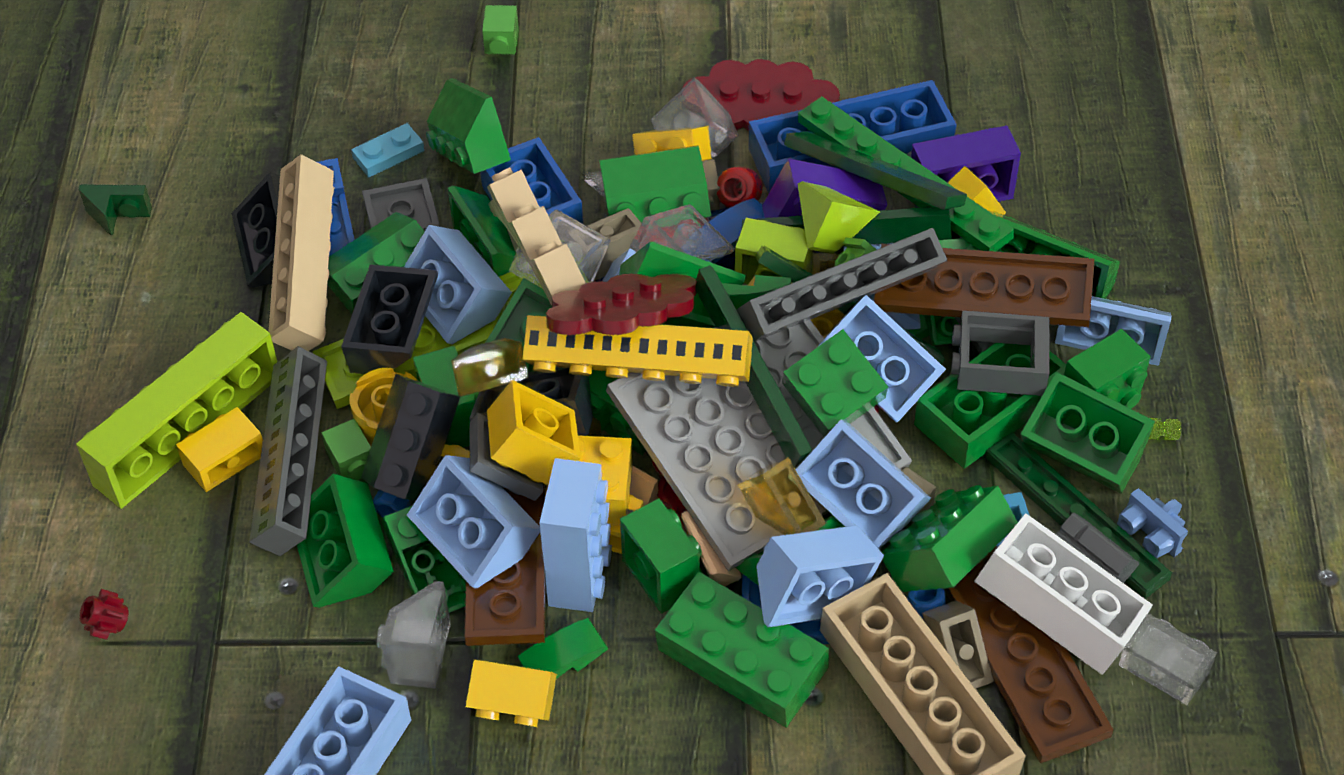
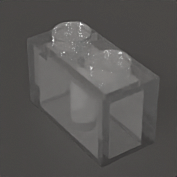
[1119,613,1217,705]

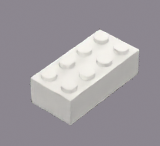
[975,513,1153,675]

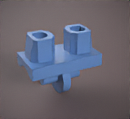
[1117,488,1188,559]

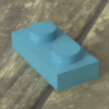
[351,123,425,178]

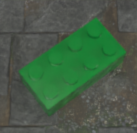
[914,343,1066,469]
[655,572,829,728]

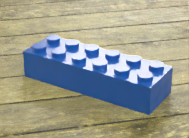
[748,80,956,194]

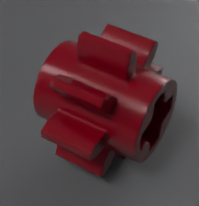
[79,589,129,640]

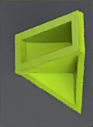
[798,181,880,254]

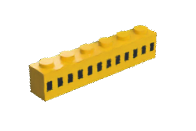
[523,315,753,387]

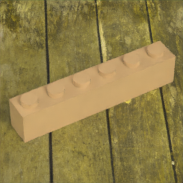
[268,154,334,351]

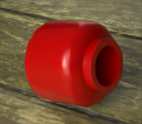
[717,167,763,208]

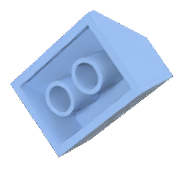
[404,225,512,344]
[816,295,946,423]
[1055,296,1172,366]
[790,419,931,549]
[407,455,540,588]
[757,526,884,627]

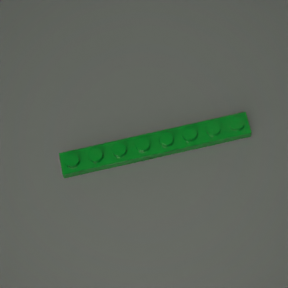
[798,96,1014,252]

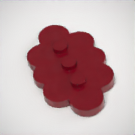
[682,59,840,132]
[546,274,697,335]

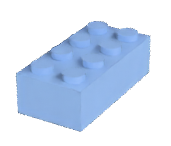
[540,458,612,612]
[265,666,411,775]

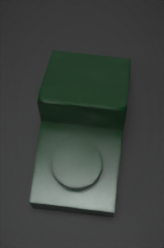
[79,184,152,235]

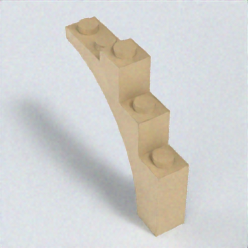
[487,168,586,305]

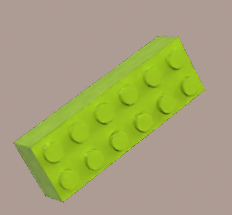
[76,312,277,509]

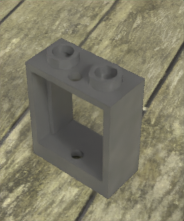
[951,310,1049,396]

